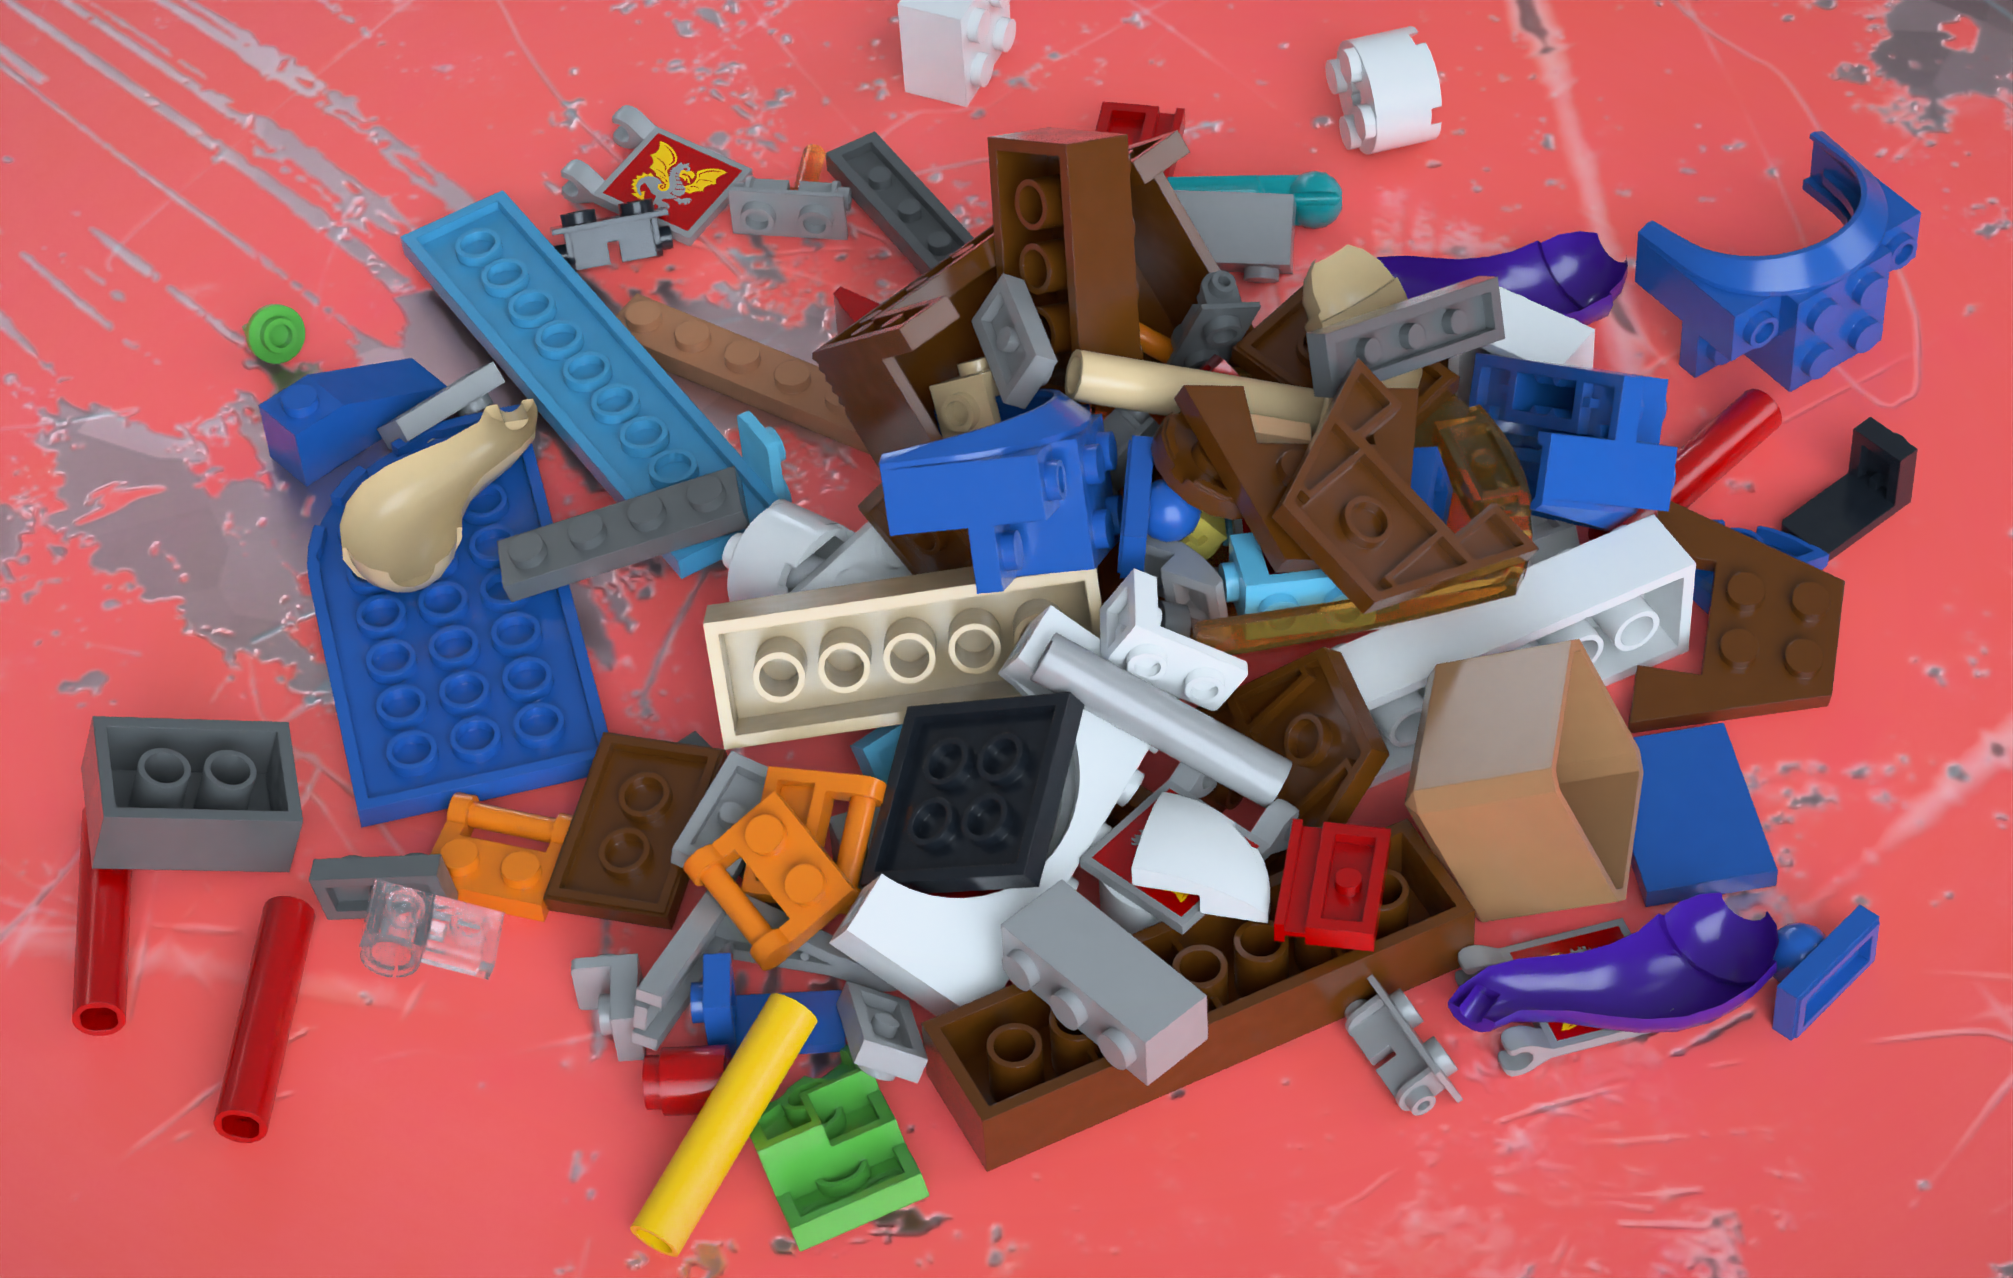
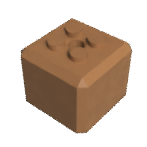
[1404,639,1644,922]

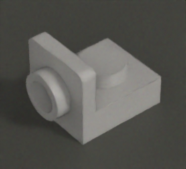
[571,953,646,1062]

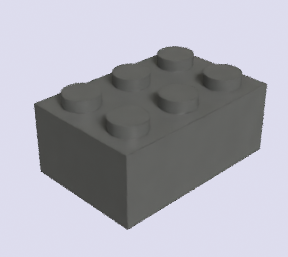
[81,716,303,872]

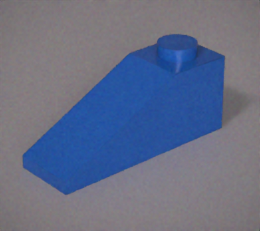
[258,358,447,487]

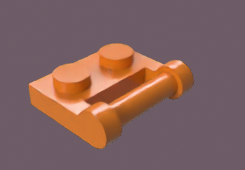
[741,766,887,915]
[683,791,860,971]
[430,792,573,922]

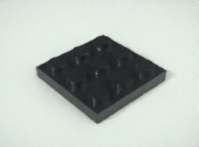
[860,692,1084,894]

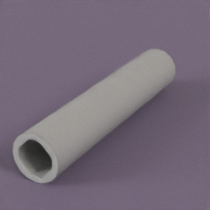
[1030,633,1292,808]

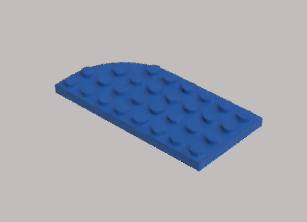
[307,404,608,828]

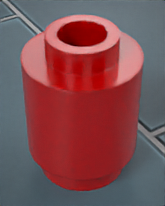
[642,1044,732,1116]

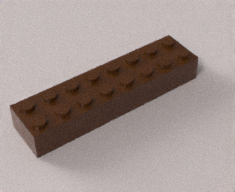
[921,818,1475,1172]

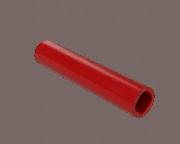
[1588,388,1782,541]
[72,807,132,1036]
[213,896,316,1143]

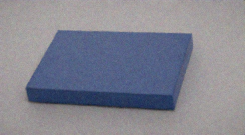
[1631,723,1778,907]

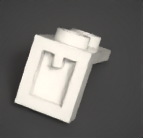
[1100,568,1248,711]

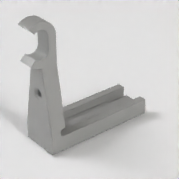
[631,890,897,1051]

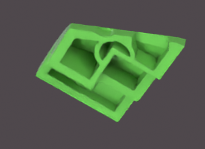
[749,1044,930,1252]

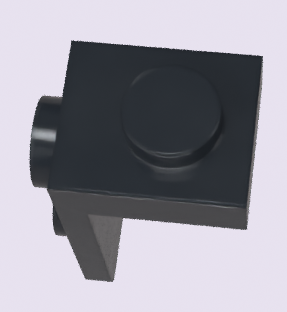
[1781,417,1918,562]

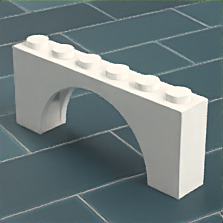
[829,605,1180,1016]

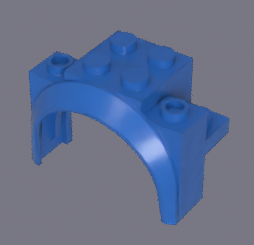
[1635,131,1921,392]
[1414,353,1678,531]
[879,389,1123,594]

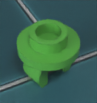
[242,304,305,364]

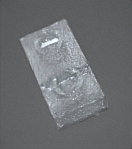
[359,879,505,980]

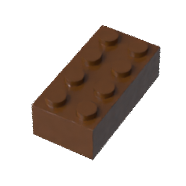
[987,127,1143,395]

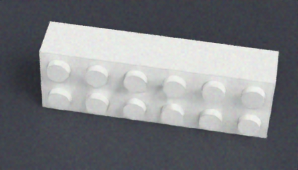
[1331,514,1696,789]

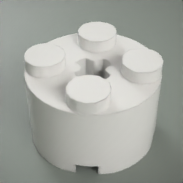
[1325,26,1442,155]
[722,499,856,602]

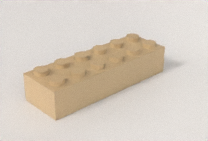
[703,566,1102,750]

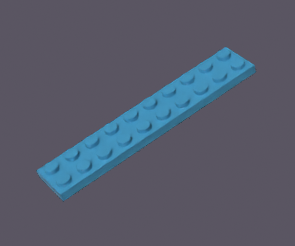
[400,190,779,579]

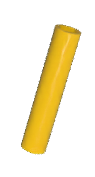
[630,993,818,1257]

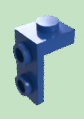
[690,953,846,1058]

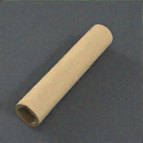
[1065,349,1324,438]

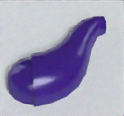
[1377,231,1628,325]
[1447,892,1779,1033]

